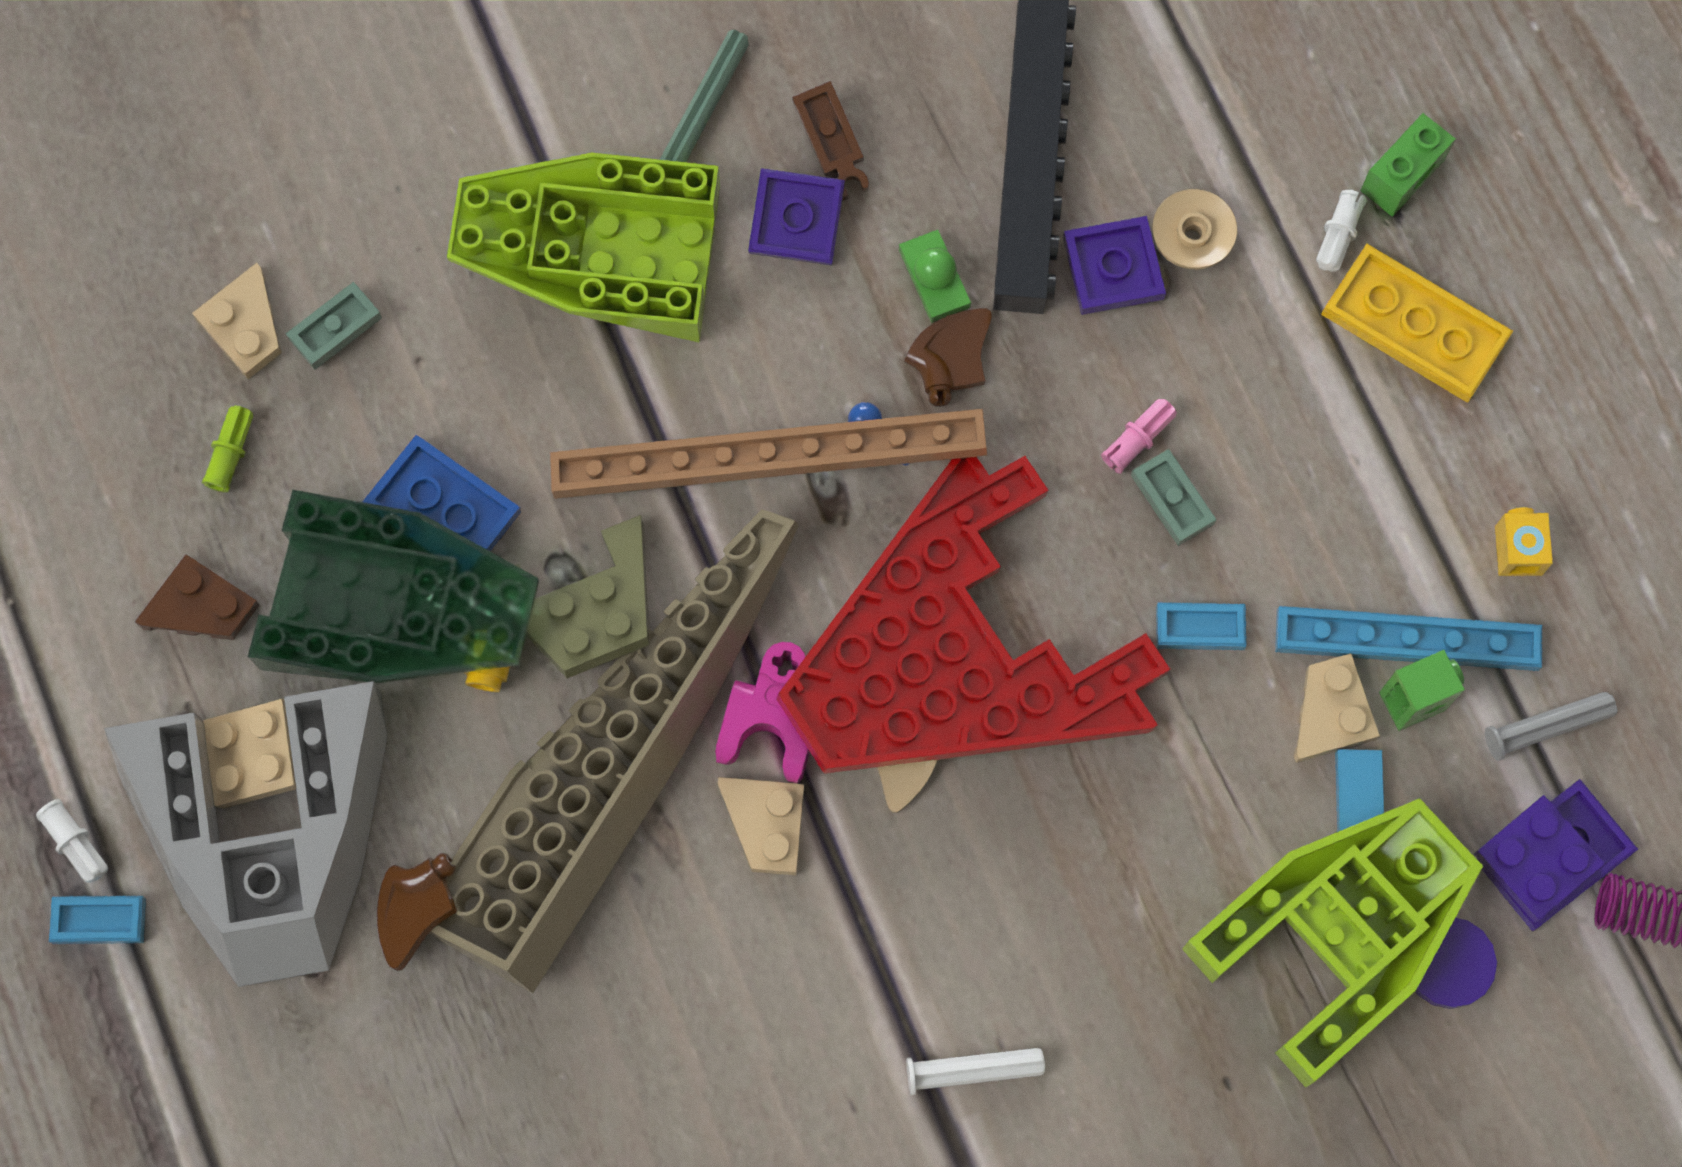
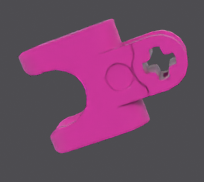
[715,642,810,783]

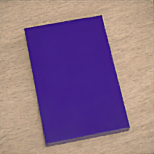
[1477,779,1638,932]

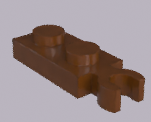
[792,81,869,200]

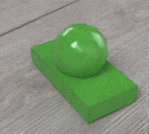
[899,230,971,323]

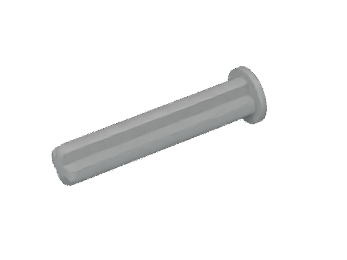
[1485,692,1618,761]

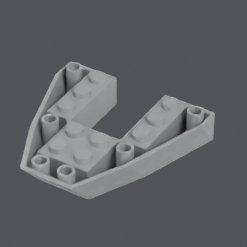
[104,681,388,987]

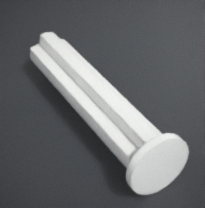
[906,1048,1045,1095]

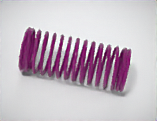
[1594,873,1682,948]

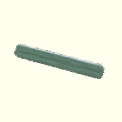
[660,29,749,162]

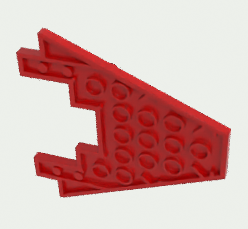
[776,456,1170,774]

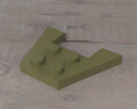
[478,515,649,679]

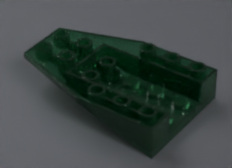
[247,489,539,683]

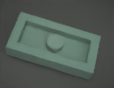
[286,282,382,370]
[1131,449,1217,546]

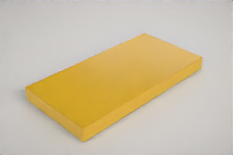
[1321,244,1513,403]

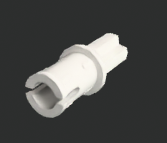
[1316,190,1367,272]
[36,799,108,883]

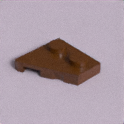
[135,554,259,640]

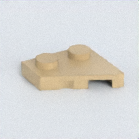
[192,263,282,379]
[1294,654,1380,763]

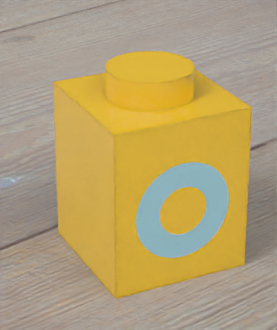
[1495,507,1553,576]

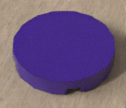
[1415,918,1497,1009]

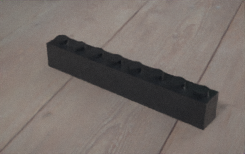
[993,0,1076,314]

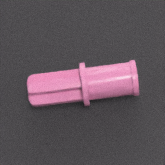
[1101,399,1177,474]

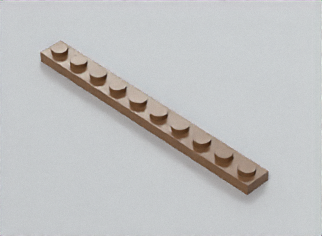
[550,409,987,499]

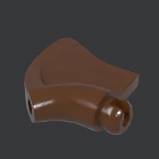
[904,308,992,407]
[377,853,457,971]

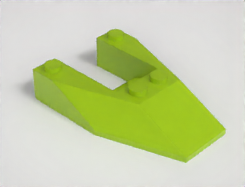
[1182,798,1483,1087]

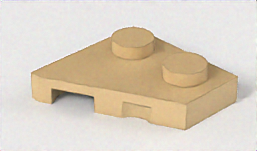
[718,777,804,876]

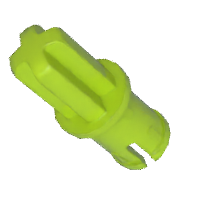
[201,405,254,492]

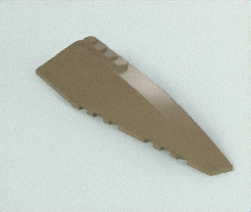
[429,509,799,993]

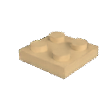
[203,699,296,809]

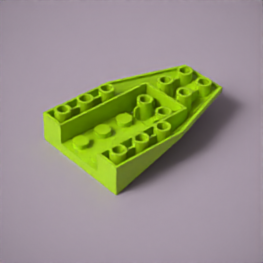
[447,152,720,343]

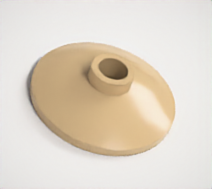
[1152,189,1237,270]

